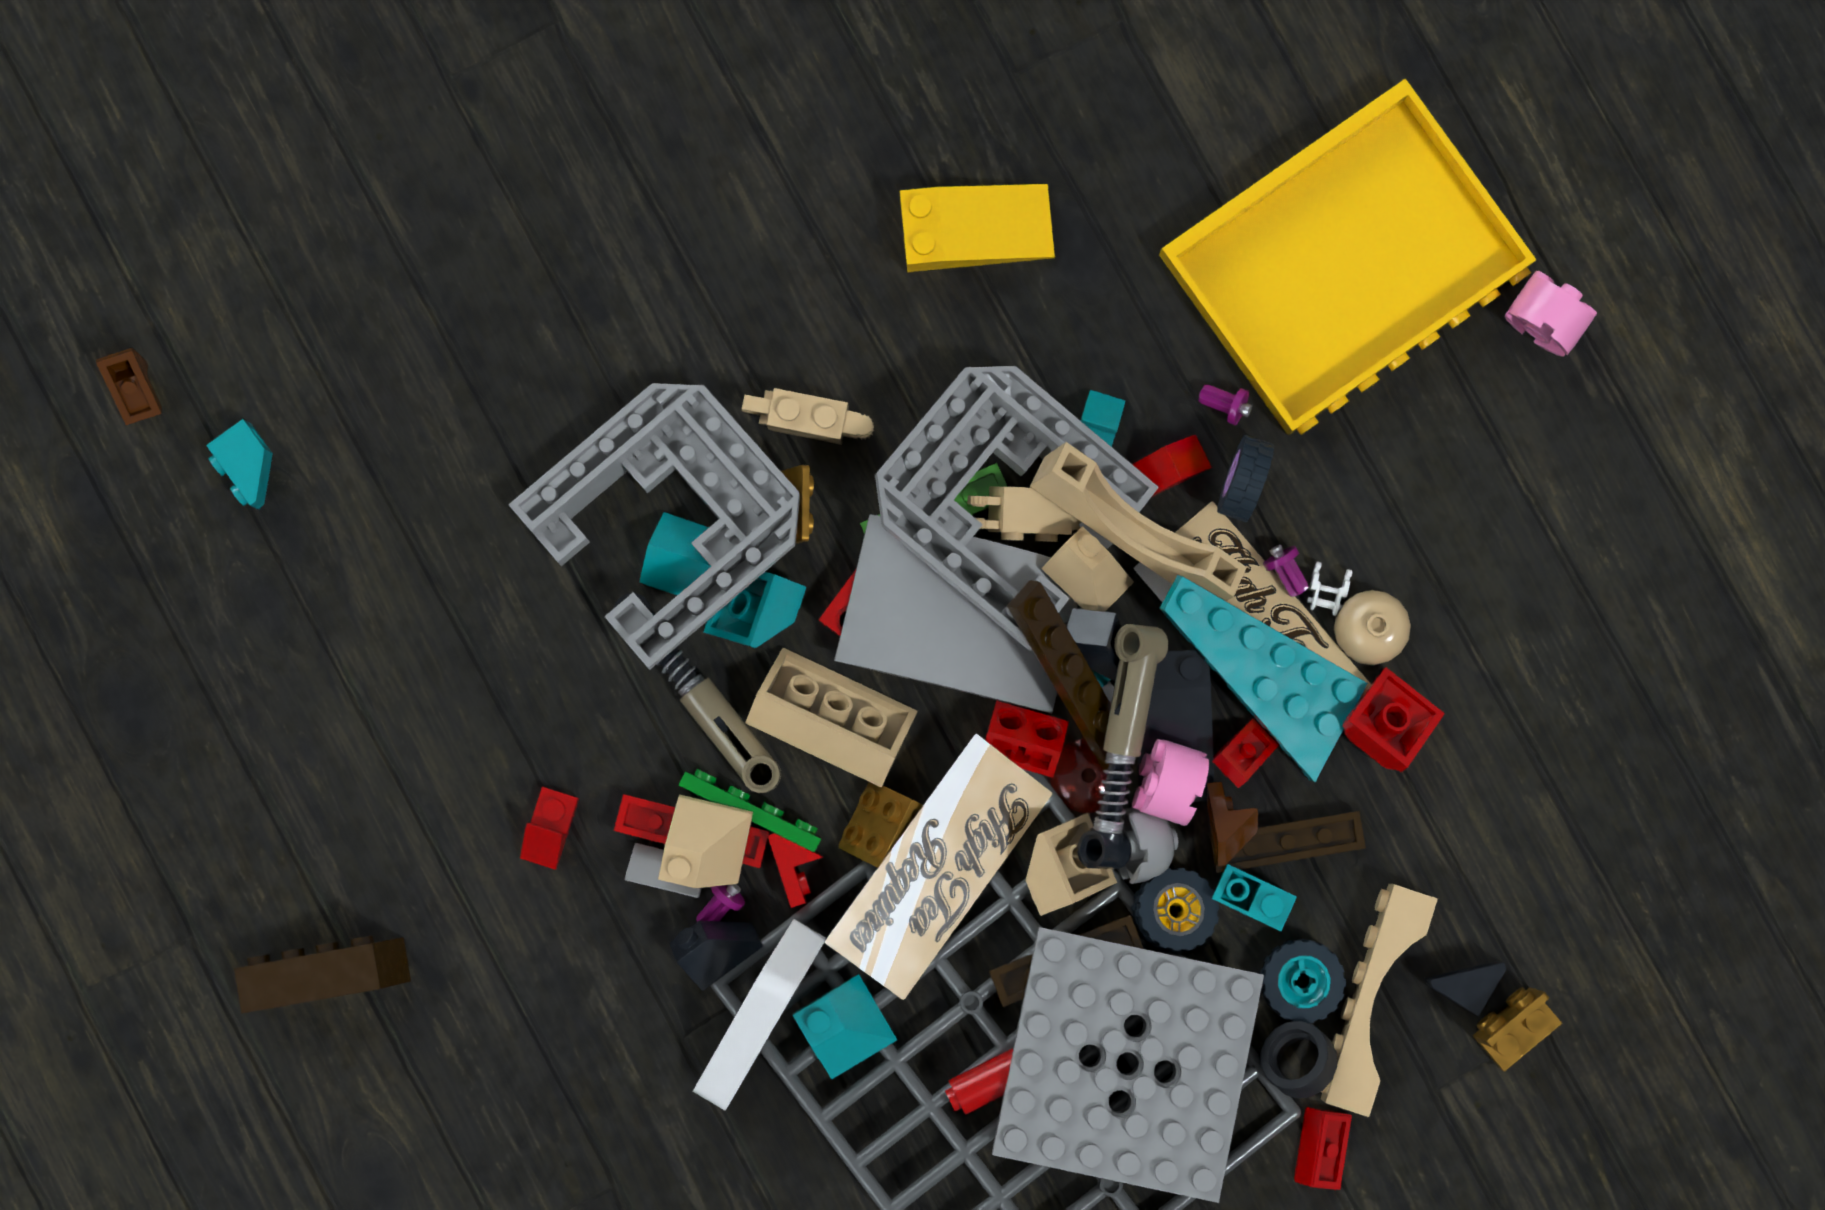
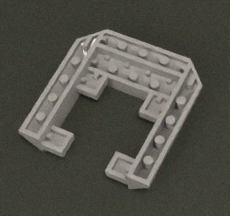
[875,366,1159,651]
[508,383,800,670]

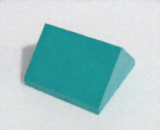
[639,512,711,595]

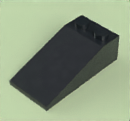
[1136,650,1214,802]

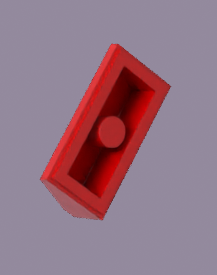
[1294,1107,1352,1190]

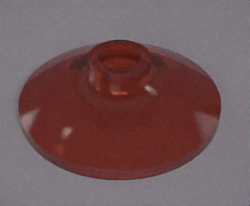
[1050,738,1107,813]

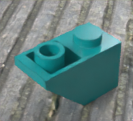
[206,419,273,509]
[1211,864,1297,931]

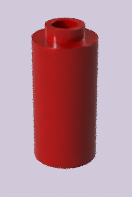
[945,1048,1013,1115]

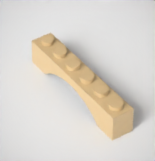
[1030,442,1247,601]
[1321,884,1438,1117]

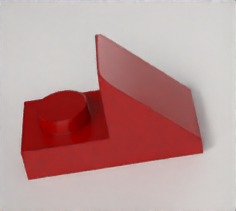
[1212,718,1279,788]
[520,787,579,870]
[768,833,824,908]

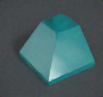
[704,572,806,648]
[793,974,897,1079]

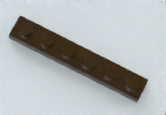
[1007,580,1111,770]

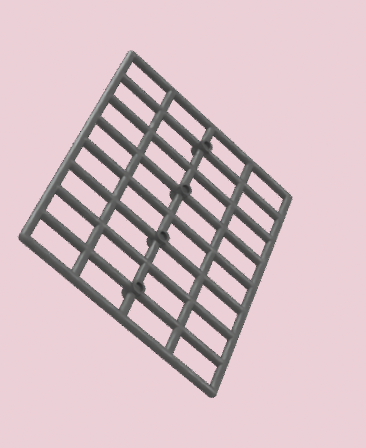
[710,769,1301,1210]

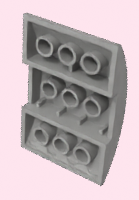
[834,514,1078,714]

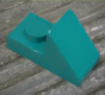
[1080,390,1125,447]

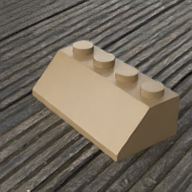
[745,648,918,787]

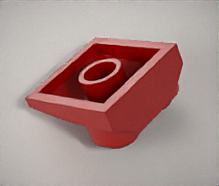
[1342,667,1445,772]

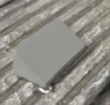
[624,843,702,898]

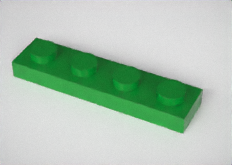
[679,769,822,852]

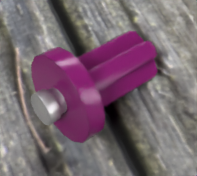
[1198,385,1252,425]
[1263,545,1308,597]
[696,884,745,922]

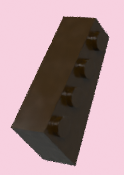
[234,935,411,1014]

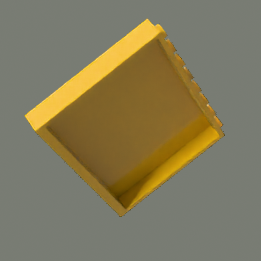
[1159,78,1536,435]

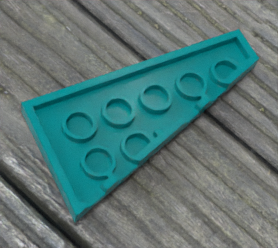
[1159,575,1368,782]

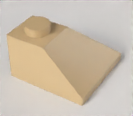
[1041,526,1134,612]
[658,795,753,888]
[1026,813,1117,916]

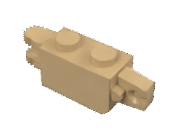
[742,388,874,445]
[967,486,1081,542]

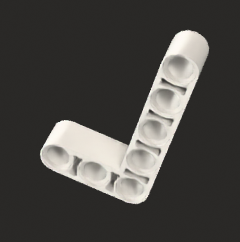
[693,919,826,1110]

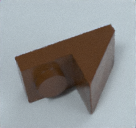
[96,348,162,425]
[1207,782,1258,866]

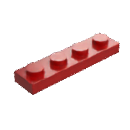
[614,794,770,868]

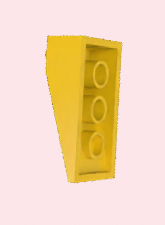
[900,184,1055,272]

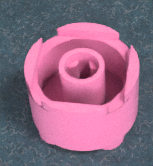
[1505,271,1597,357]
[1132,739,1209,826]

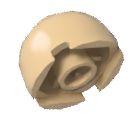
[1334,590,1411,665]

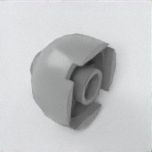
[1117,807,1178,884]

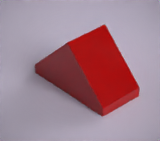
[1132,434,1212,497]

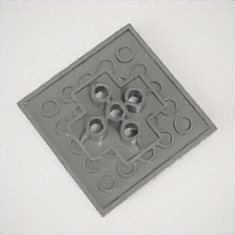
[992,927,1264,1203]

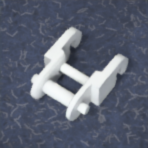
[1307,562,1352,616]

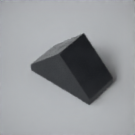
[1424,961,1506,1016]

